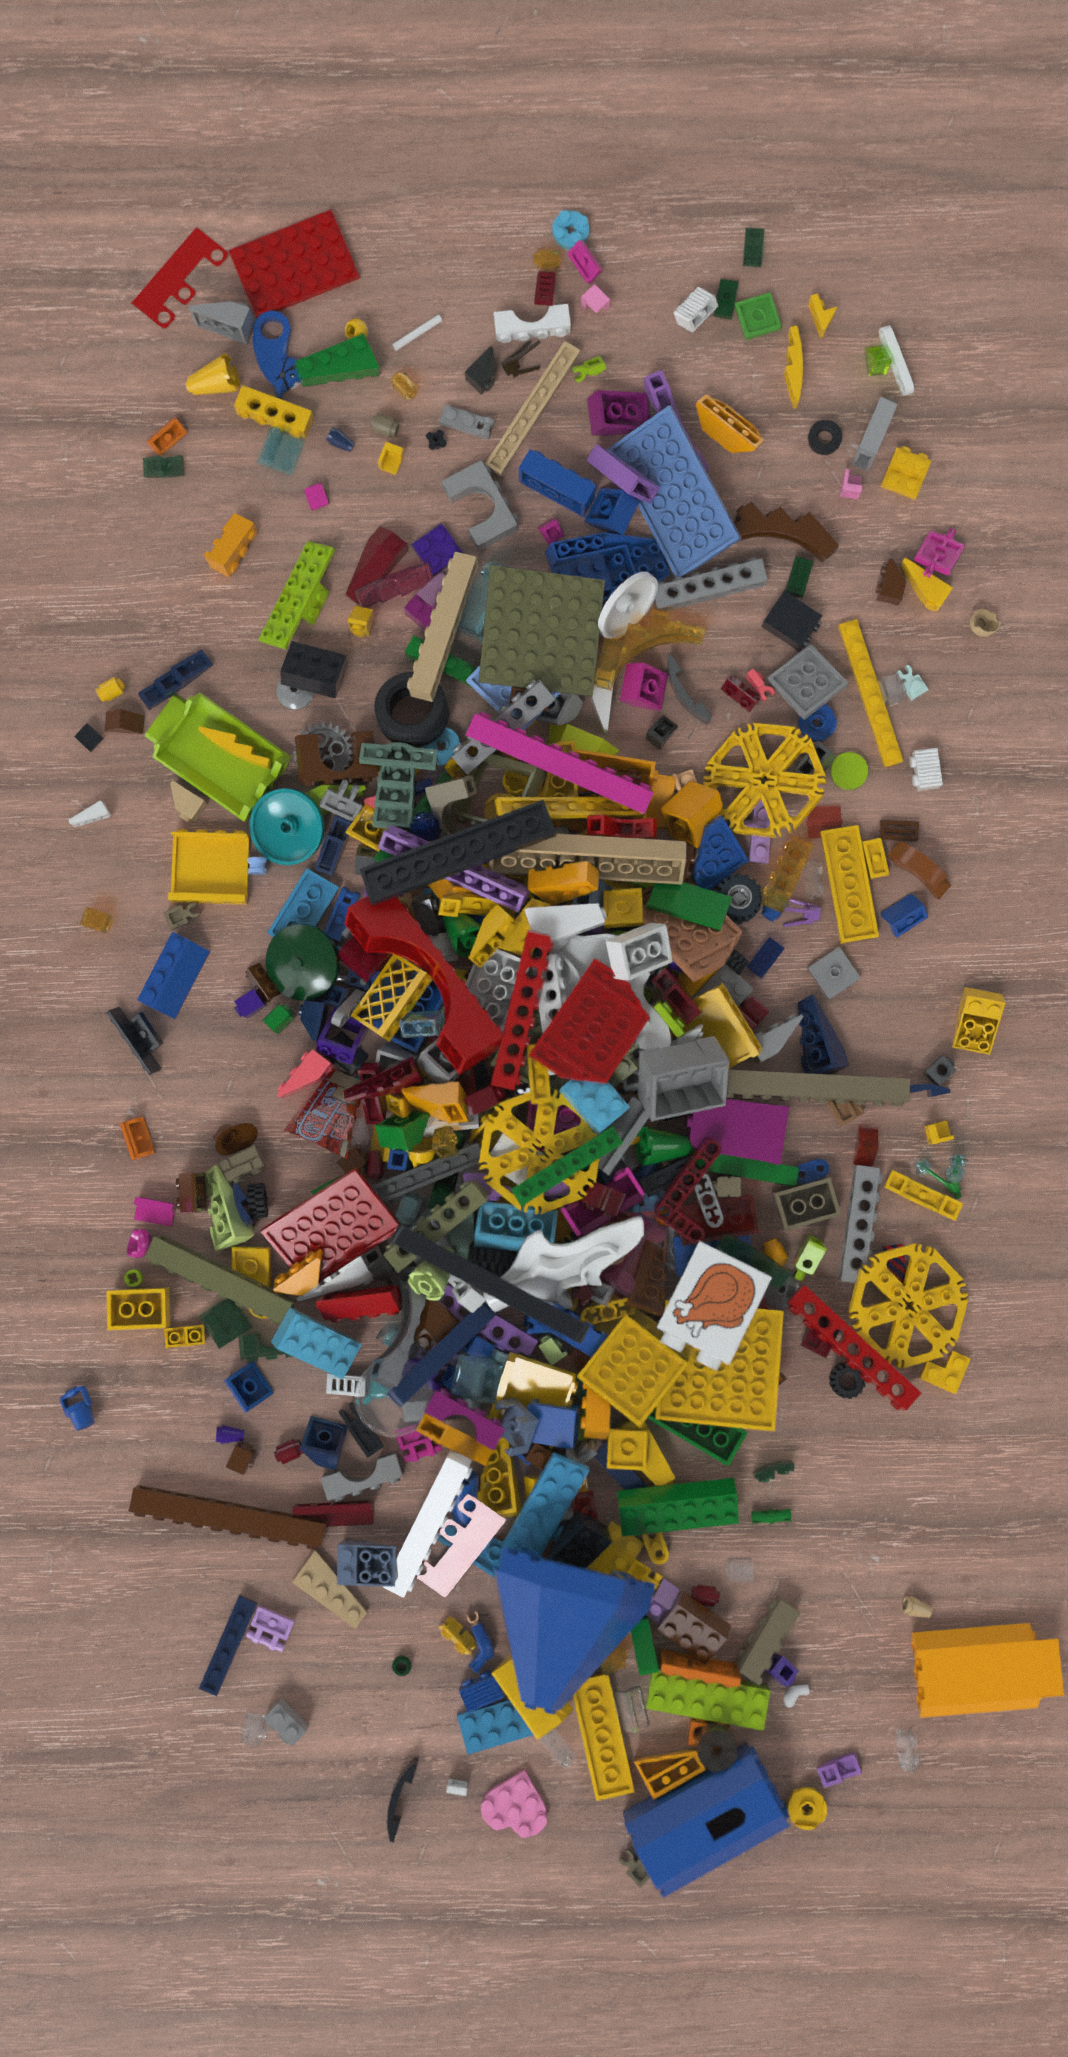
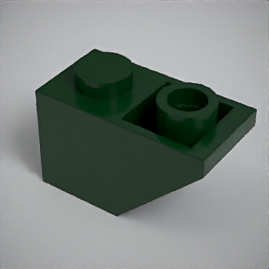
[427,1172,459,1210]

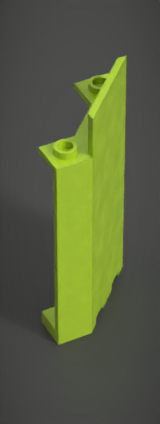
[145,692,291,822]

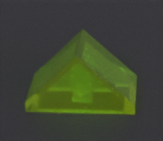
[865,345,892,376]

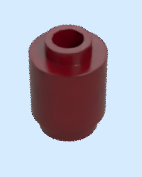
[274,1439,304,1465]
[691,1584,720,1607]

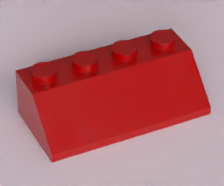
[315,1285,402,1323]

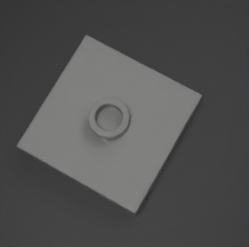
[807,947,861,1000]

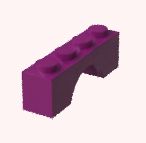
[424,1388,505,1450]

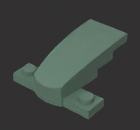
[359,742,438,831]

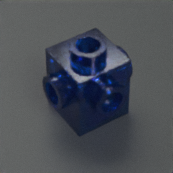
[409,811,442,842]

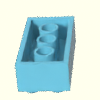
[271,1307,362,1379]

